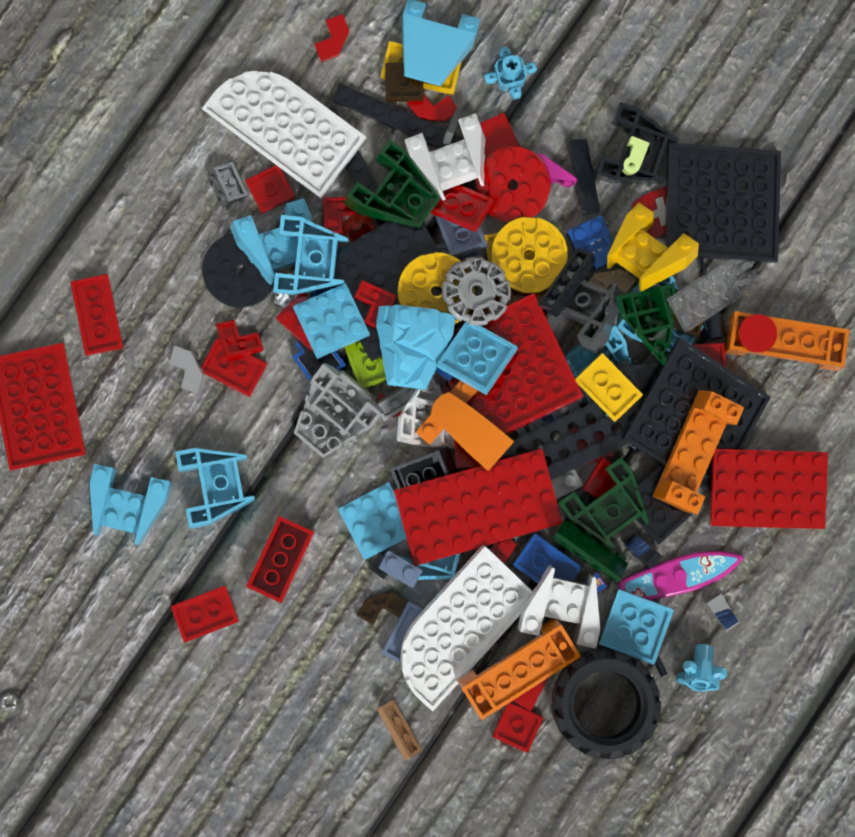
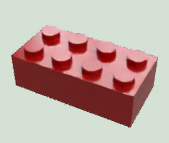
[246,516,315,603]

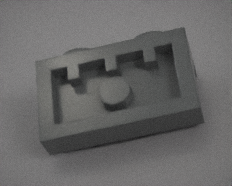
[208,162,248,208]

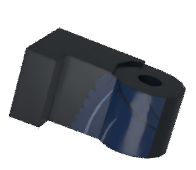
[624,534,662,569]

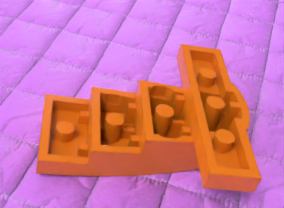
[415,380,514,471]

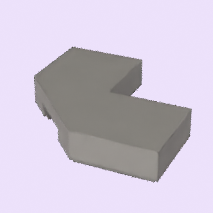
[169,345,205,394]

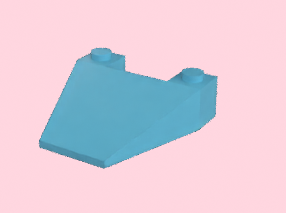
[401,0,480,86]

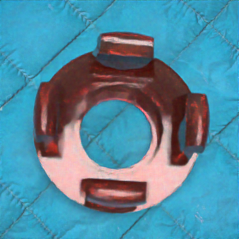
[342,213,375,243]

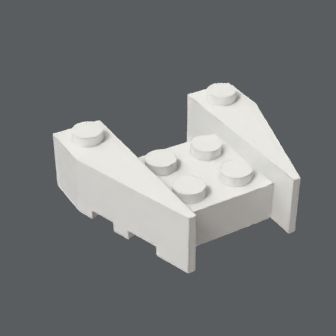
[404,113,485,200]
[517,565,600,649]

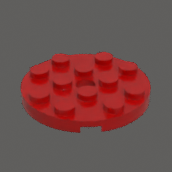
[476,146,551,223]

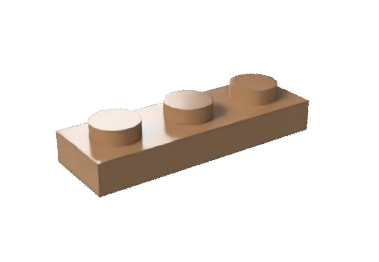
[377,699,422,761]

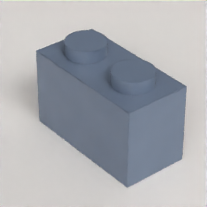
[378,551,422,588]

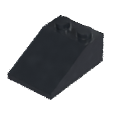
[390,446,458,489]

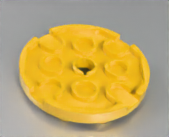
[491,217,568,293]
[398,253,475,325]

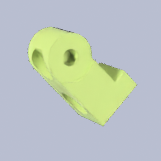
[621,136,649,175]

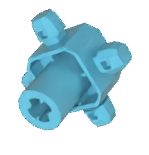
[484,47,537,100]
[676,644,727,692]

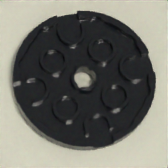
[202,233,278,308]

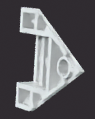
[397,373,454,449]

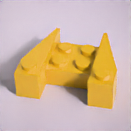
[607,203,699,292]

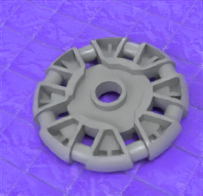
[442,257,511,326]

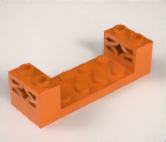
[725,311,850,371]
[653,390,744,515]
[457,618,581,720]

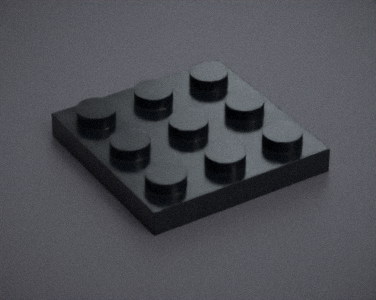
[636,464,692,545]

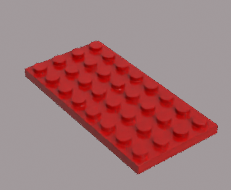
[393,449,562,566]

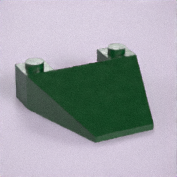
[344,139,441,228]

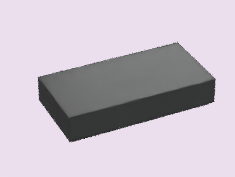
[443,107,463,146]

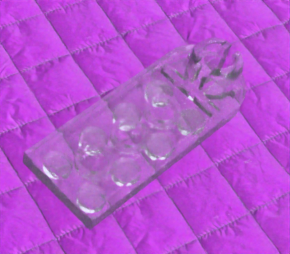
[667,259,756,332]

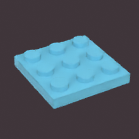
[293,283,370,359]
[437,322,517,395]
[338,482,406,560]
[599,589,674,665]

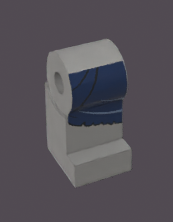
[704,593,739,632]

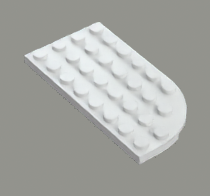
[202,71,367,199]
[400,545,532,711]

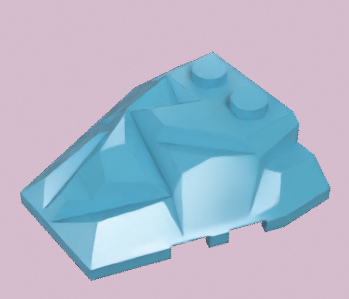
[376,305,456,390]

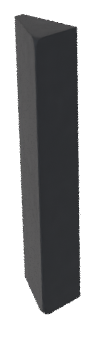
[568,139,601,216]
[538,248,596,317]

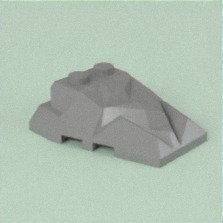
[294,363,383,458]

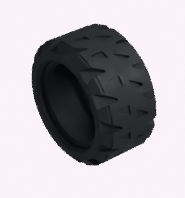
[551,650,661,759]

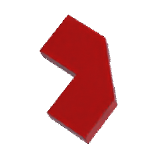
[314,14,350,63]
[407,95,457,123]

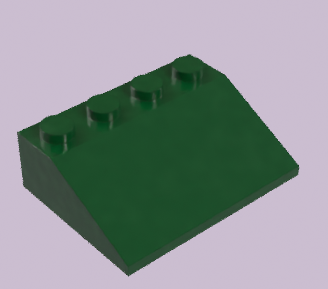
[551,518,629,583]

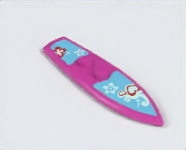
[618,551,744,600]

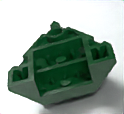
[615,284,678,365]

